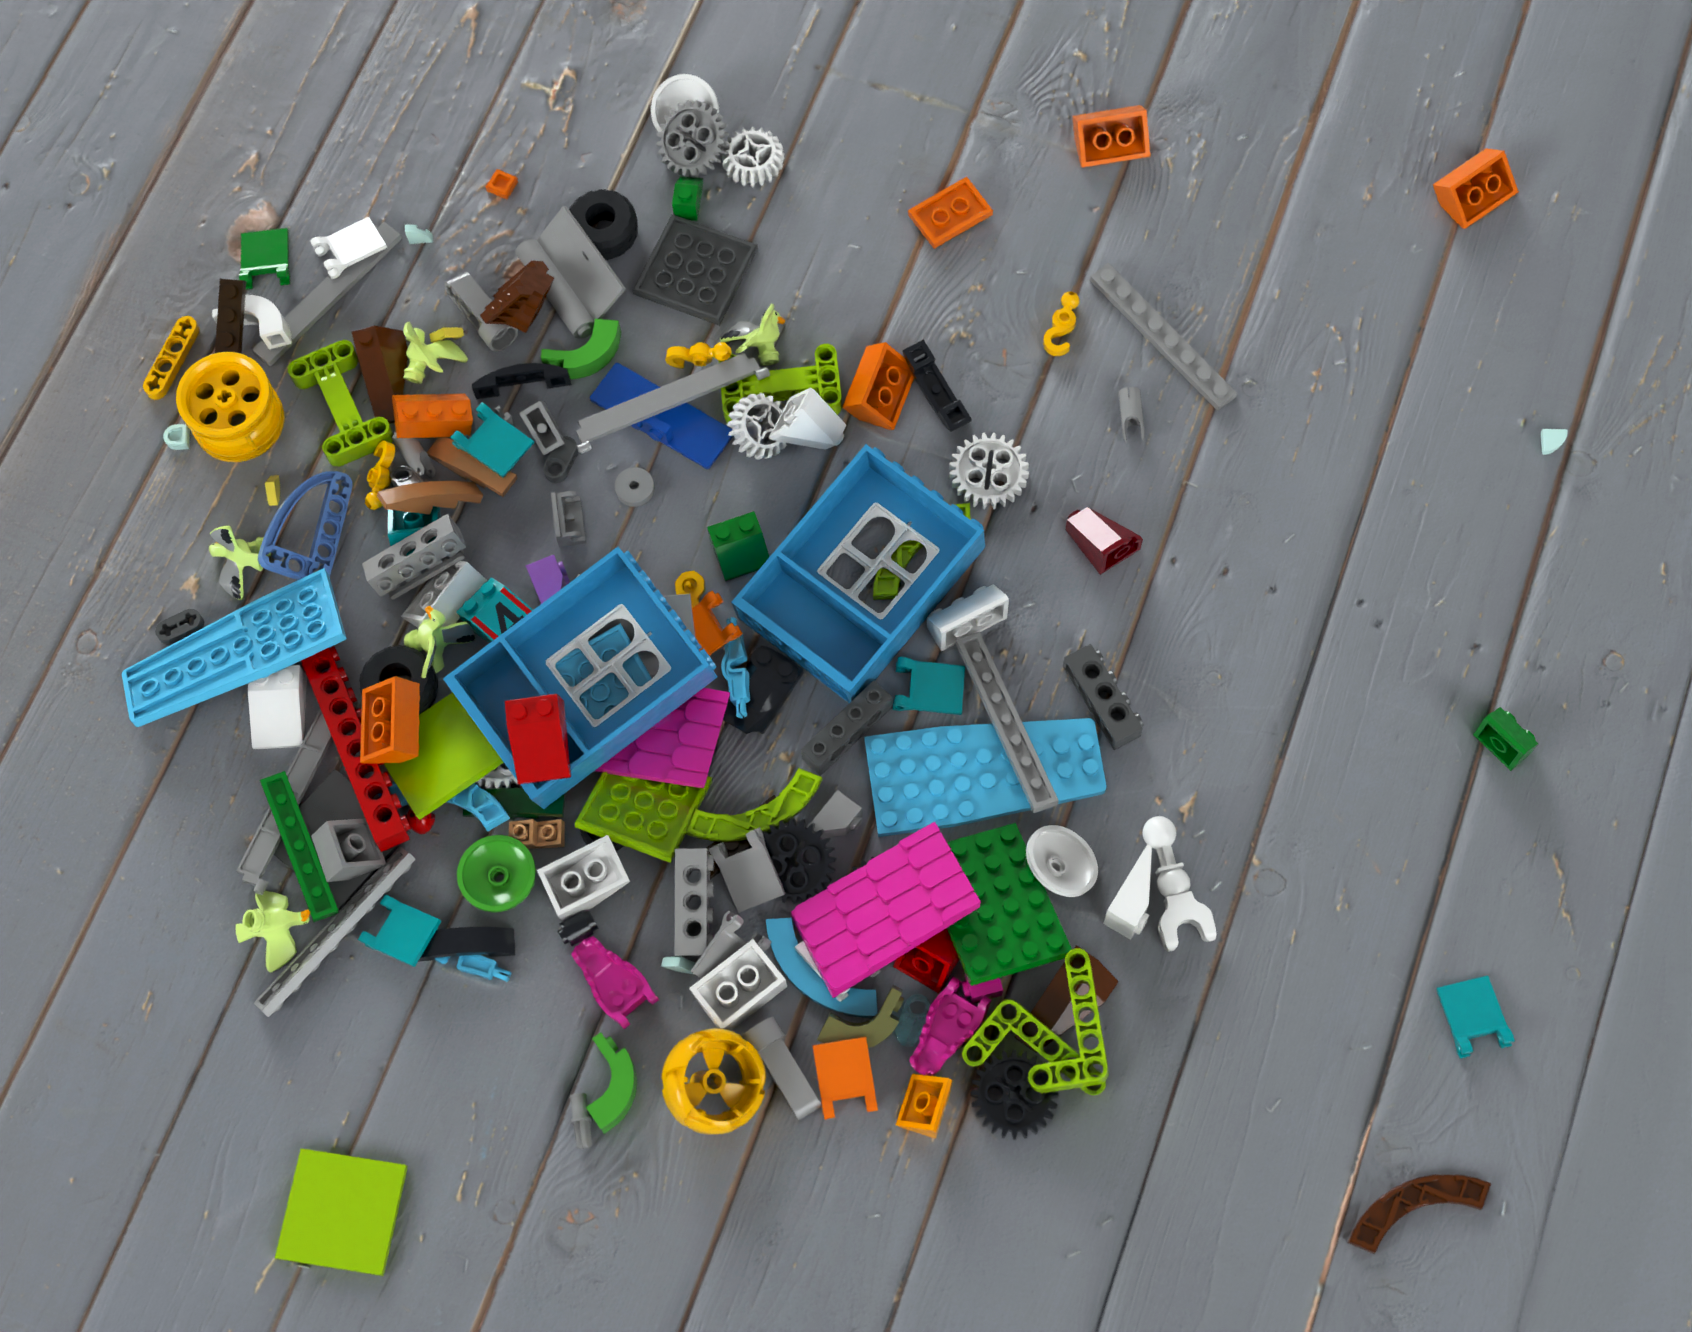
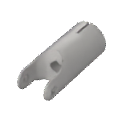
[1118,387,1145,443]
[392,432,436,477]

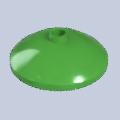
[457,835,536,912]

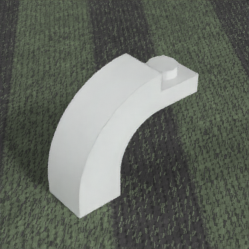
[212,295,292,349]

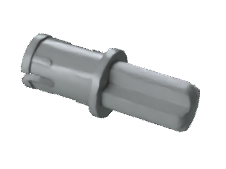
[569,1093,592,1149]

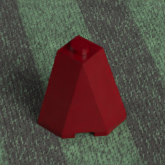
[1066,507,1143,575]

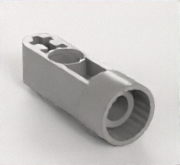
[444,272,518,352]
[742,1016,822,1121]

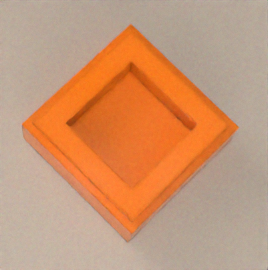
[486,169,518,200]

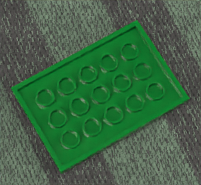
[947,823,1072,986]

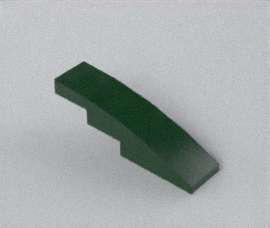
[463,788,566,820]

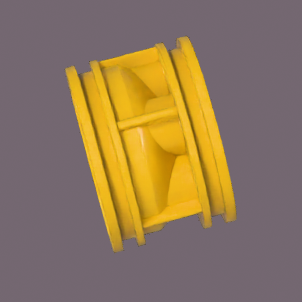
[176,352,285,462]

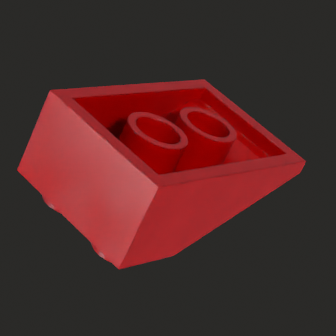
[505,694,571,785]

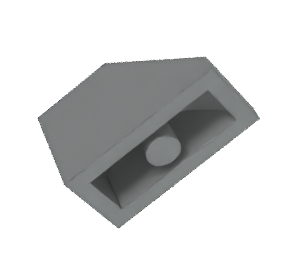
[519,401,565,455]
[807,790,863,838]

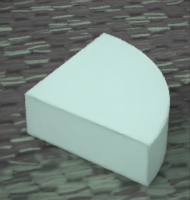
[405,224,433,244]
[1541,429,1568,455]
[661,956,696,974]

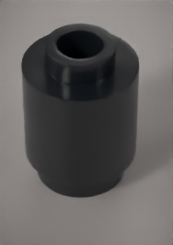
[557,911,598,946]

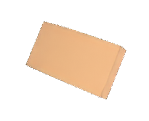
[509,819,565,849]

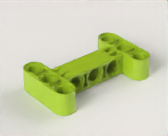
[288,340,394,467]
[719,343,842,424]

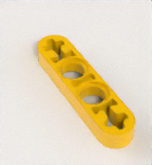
[143,316,200,400]

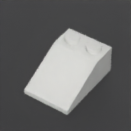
[248,665,307,749]
[537,835,630,921]
[1103,844,1152,940]

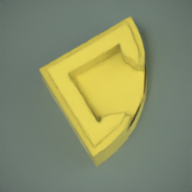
[429,327,464,343]
[265,475,280,506]

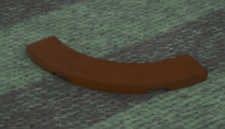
[1348,1174,1491,1254]

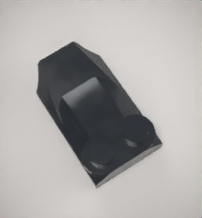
[723,646,804,734]

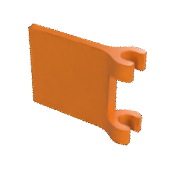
[692,591,743,656]
[812,1036,878,1119]

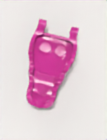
[571,936,659,1029]
[909,977,992,1076]

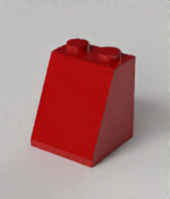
[893,928,960,994]

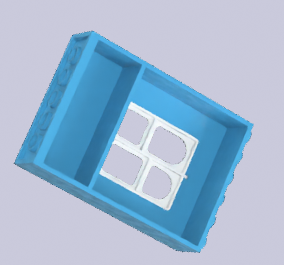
[731,444,985,703]
[443,546,718,809]

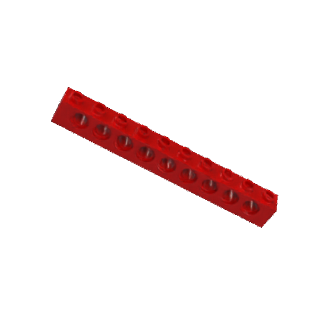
[301,646,411,852]

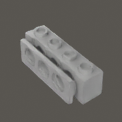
[362,513,466,600]
[675,848,714,957]

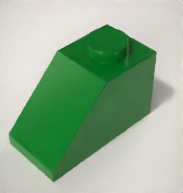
[672,177,703,221]

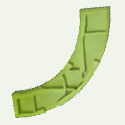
[873,503,971,600]
[686,768,823,842]

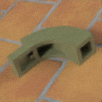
[817,985,905,1048]

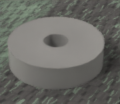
[614,467,655,507]

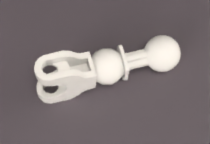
[1143,816,1217,952]

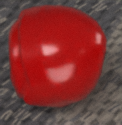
[406,809,435,835]

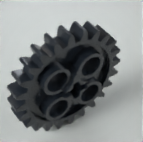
[763,818,837,904]
[970,1049,1059,1140]

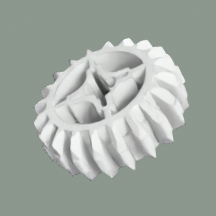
[721,126,784,187]
[727,393,787,460]

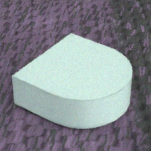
[163,424,190,450]

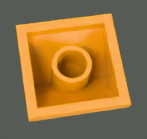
[896,1074,952,1139]

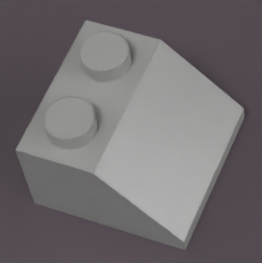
[311,818,386,882]

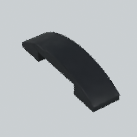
[902,339,972,432]
[472,363,571,400]
[419,927,515,961]

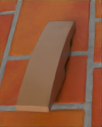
[426,437,518,497]
[377,481,483,515]

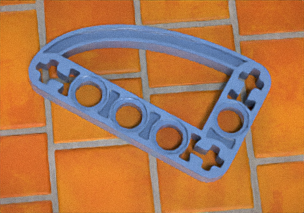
[258,471,353,580]

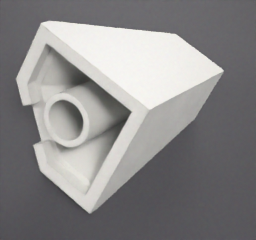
[768,388,847,450]

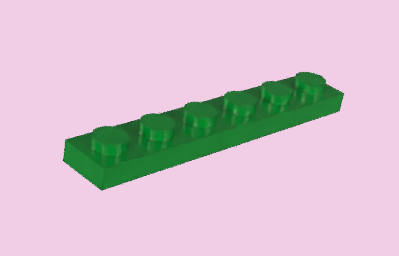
[260,771,339,922]

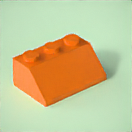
[1072,105,1150,167]
[1433,148,1519,229]
[842,342,914,430]
[392,394,473,438]
[360,676,420,764]

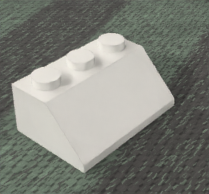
[401,558,488,628]
[927,584,1009,652]
[689,939,787,1031]

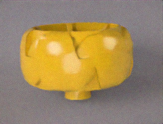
[661,1028,766,1134]

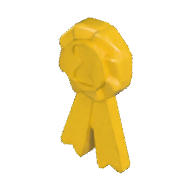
[675,571,706,608]

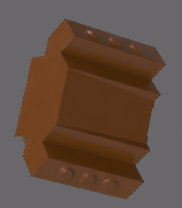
[480,260,554,333]

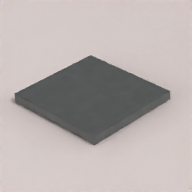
[633,214,758,326]
[274,769,411,910]

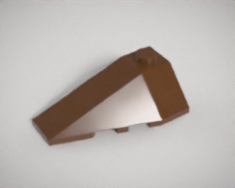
[352,325,409,424]
[1014,945,1119,1053]

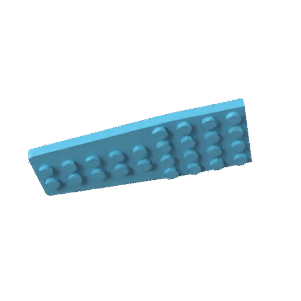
[122,568,347,727]
[864,718,1107,837]

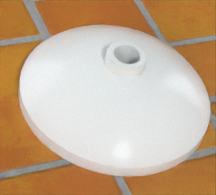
[651,74,719,144]
[1026,825,1098,897]

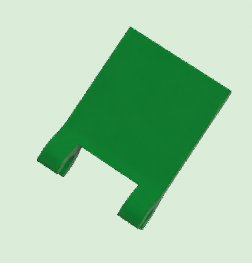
[239,228,290,290]

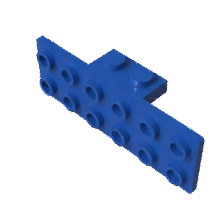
[590,363,733,469]

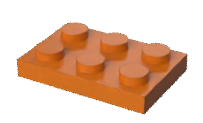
[908,176,993,249]

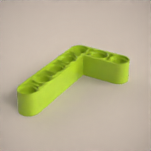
[1028,948,1109,1093]
[962,999,1106,1095]

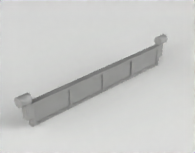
[576,353,770,455]
[236,701,360,895]

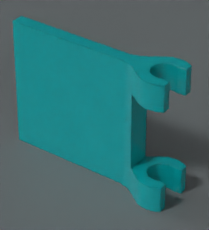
[450,402,534,478]
[893,657,965,715]
[358,894,442,967]
[1436,975,1515,1059]

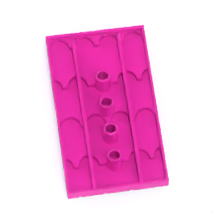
[594,688,730,788]
[791,822,981,998]

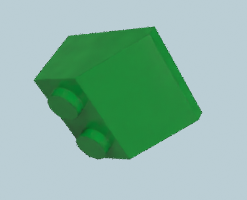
[707,511,770,581]
[1473,707,1539,771]

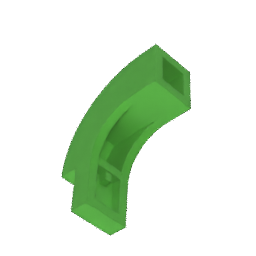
[541,319,621,379]
[586,1032,637,1134]

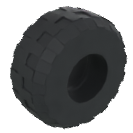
[569,189,638,260]
[359,645,438,715]

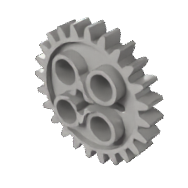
[656,100,729,177]

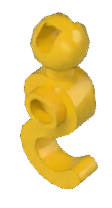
[1043,291,1080,356]
[665,342,732,368]
[365,440,395,510]

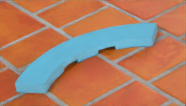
[378,781,510,831]
[766,917,878,1018]

